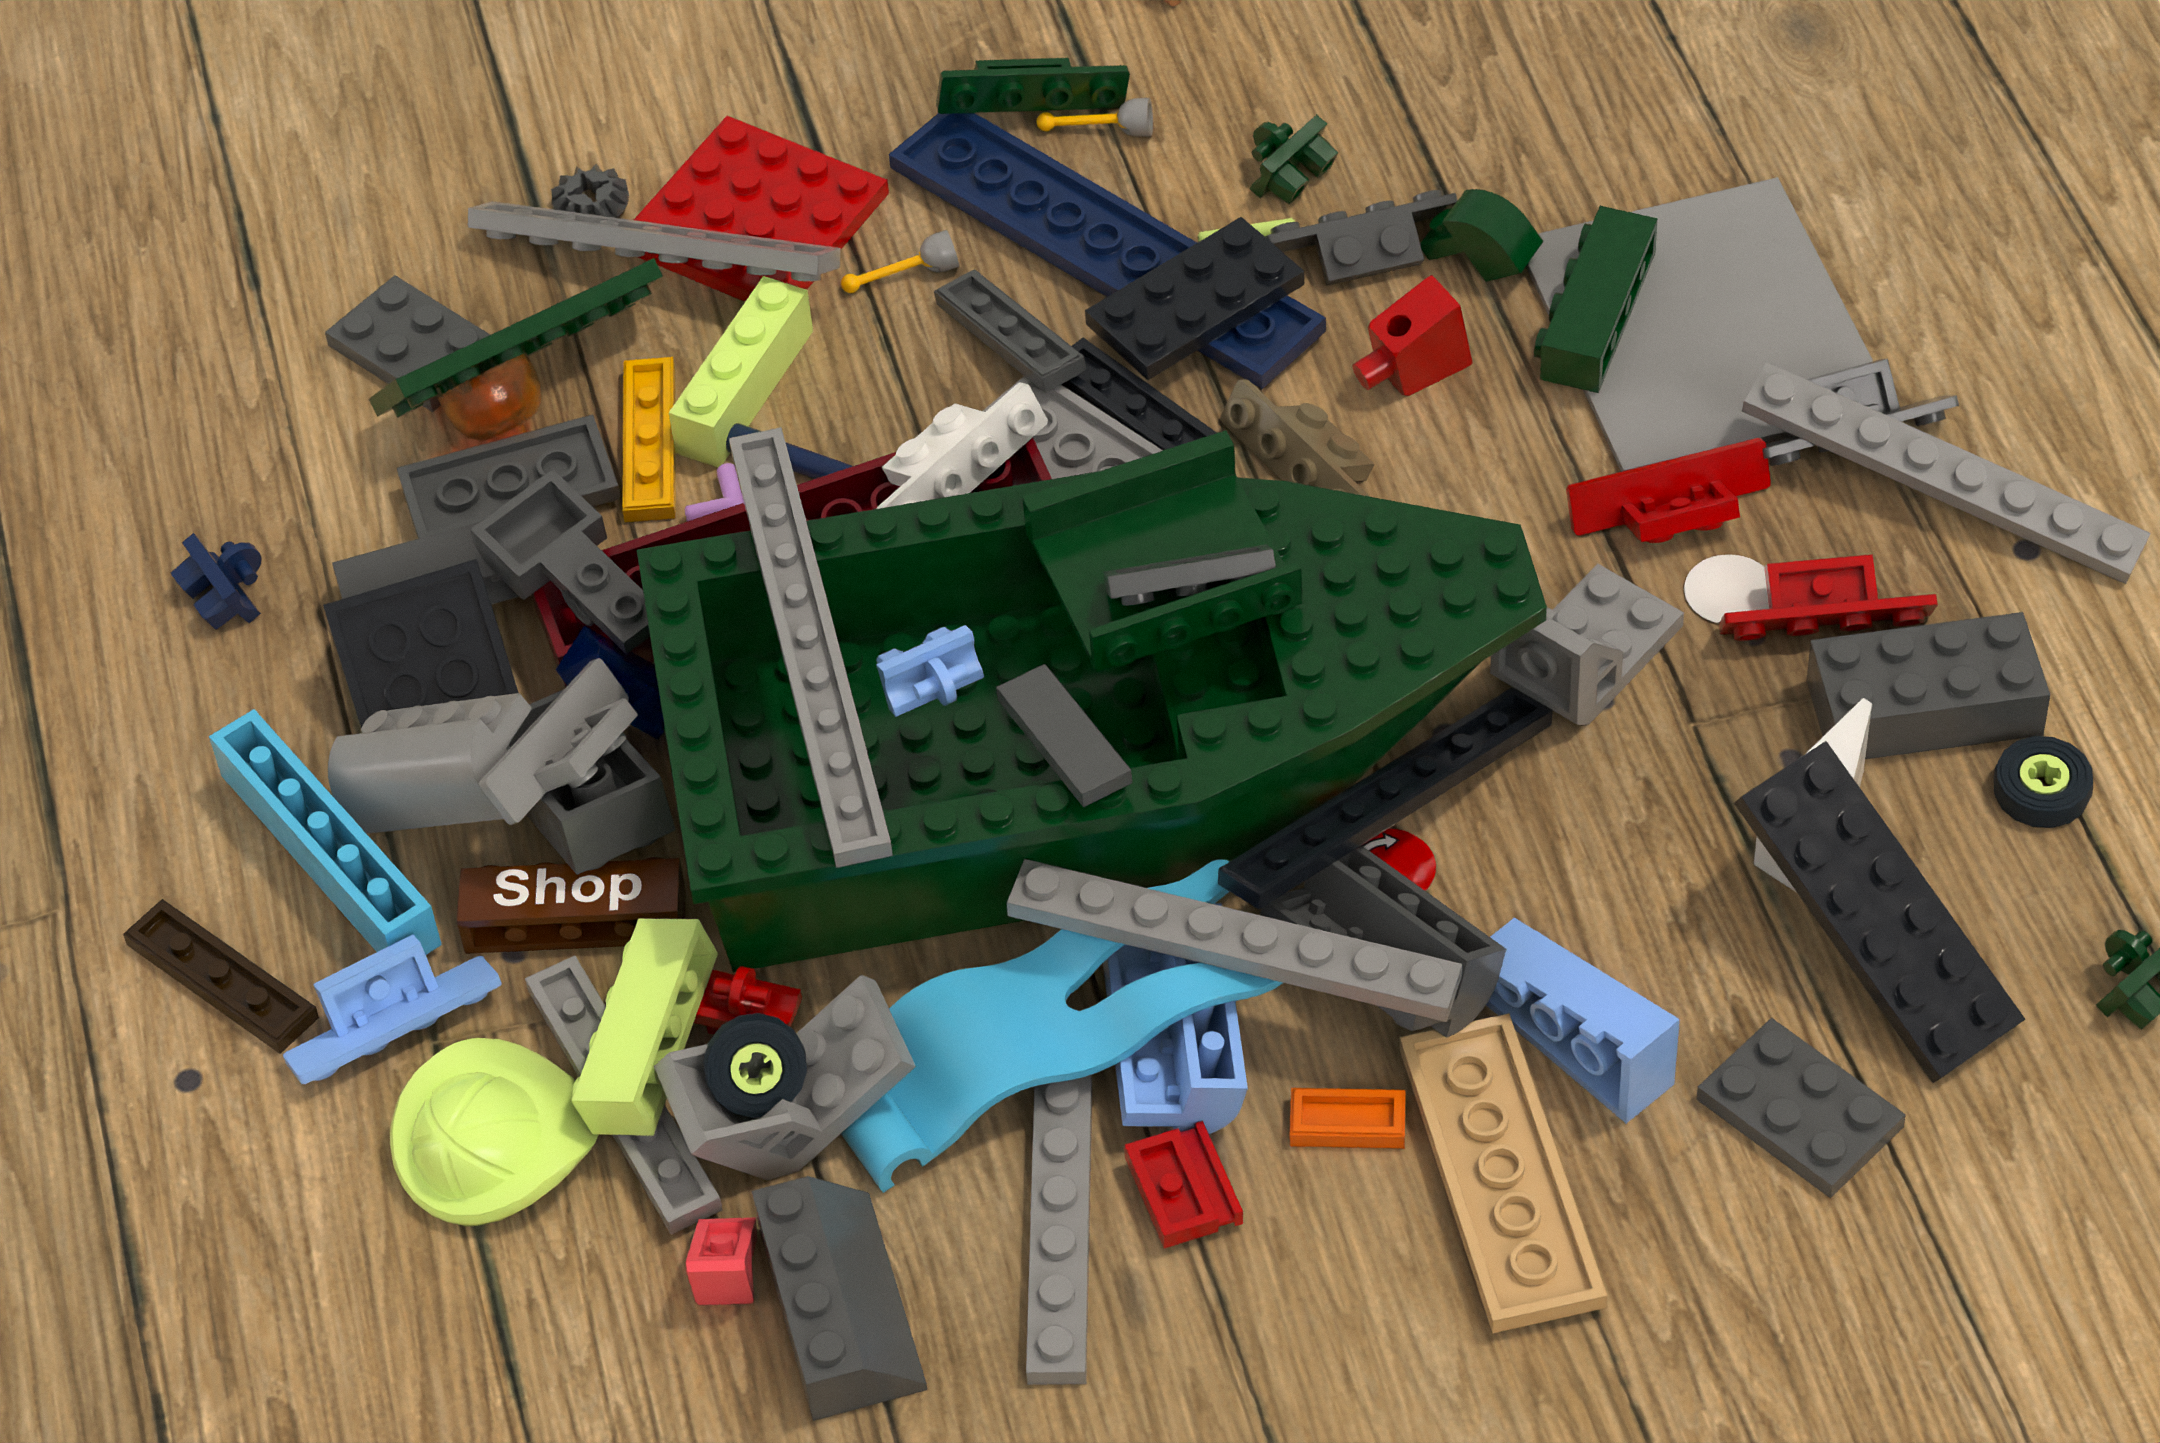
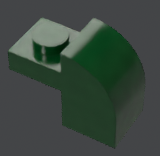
[1420,189,1544,282]

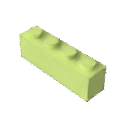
[669,276,813,467]
[571,919,718,1136]

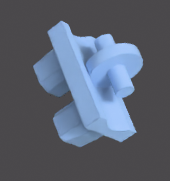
[876,625,984,717]

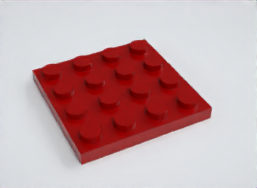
[634,116,889,302]

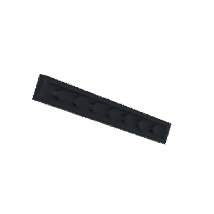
[1218,687,1553,909]

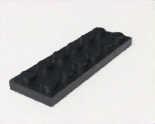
[1734,741,2025,1083]

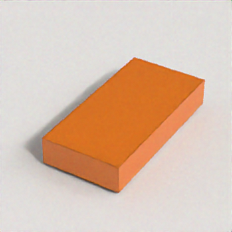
[1290,1088,1406,1149]

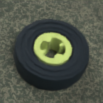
[1993,736,2093,828]
[703,1013,807,1118]

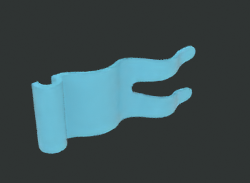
[841,859,1283,1193]

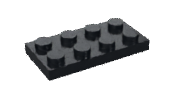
[1085,217,1305,380]

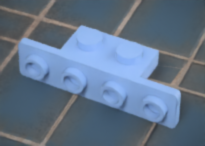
[283,934,502,1084]

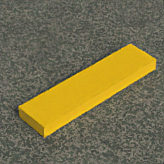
[622,357,676,522]

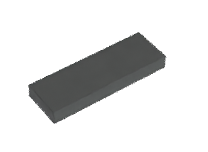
[996,664,1132,807]

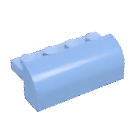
[1103,903,1248,1134]

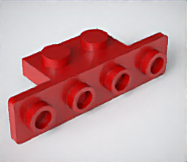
[1566,438,1771,543]
[1719,554,1938,641]

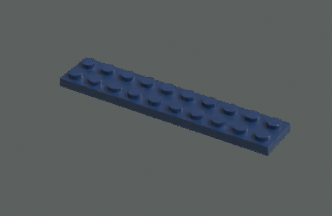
[889,113,1326,389]

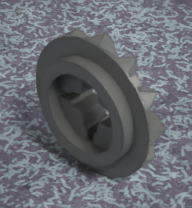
[551,164,629,218]

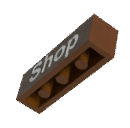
[457,857,686,954]

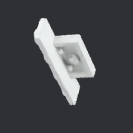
[876,382,1048,509]

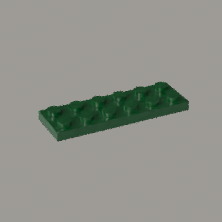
[369,258,663,418]

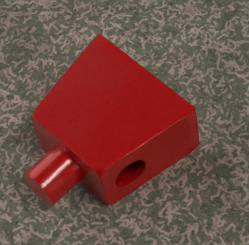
[1352,275,1473,396]

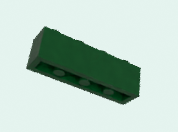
[1534,206,1658,393]

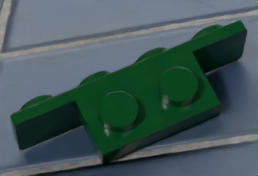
[936,58,1130,114]

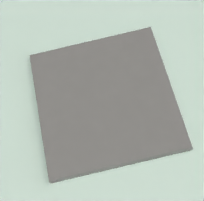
[1526,177,1873,472]

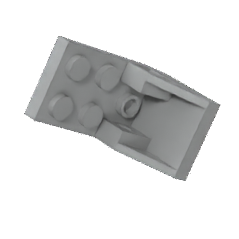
[1490,564,1684,725]
[654,975,916,1180]

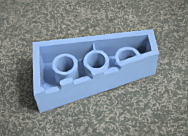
[1486,918,1680,1124]

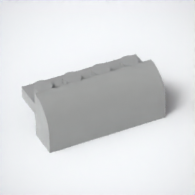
[328,693,532,834]

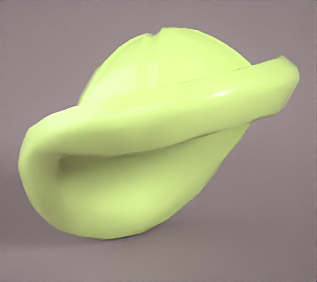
[390,1038,599,1226]

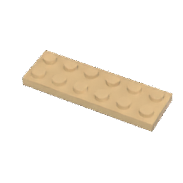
[1400,1013,1608,1333]

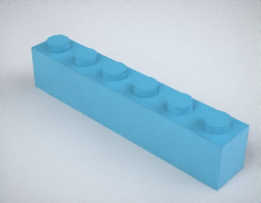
[209,709,442,955]

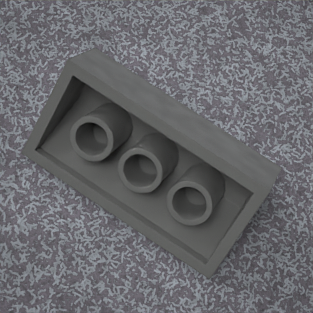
[751,1176,928,1421]

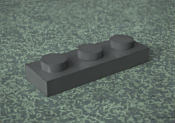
[1103,544,1276,605]

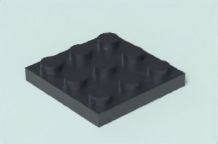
[323,559,519,728]

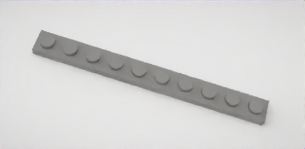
[729,427,893,868]

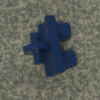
[171,533,262,630]

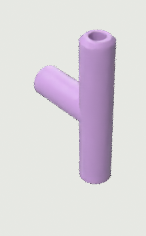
[684,463,744,521]

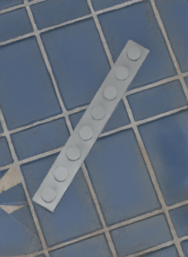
[468,201,841,281]
[1742,362,2150,584]
[1007,859,1462,1022]

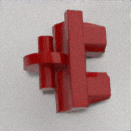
[694,966,802,1035]

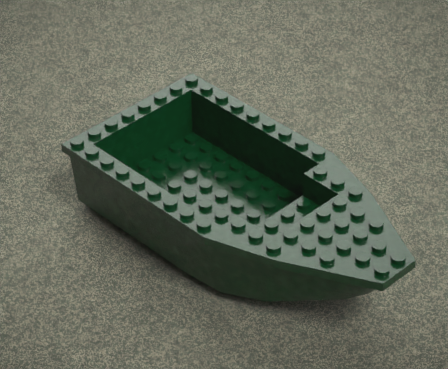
[637,471,1547,973]

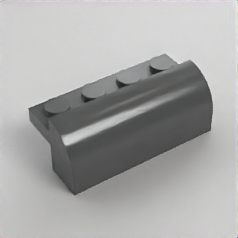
[332,522,519,605]
[1260,845,1506,1038]

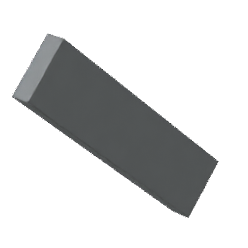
[934,269,1087,393]

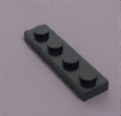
[1061,338,1217,450]

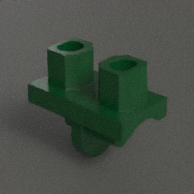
[1250,114,1338,205]
[2096,930,2160,1030]

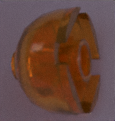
[438,354,541,441]

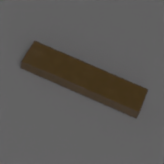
[123,899,319,1054]

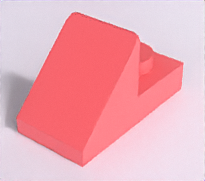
[686,1217,757,1305]

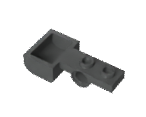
[470,469,650,654]

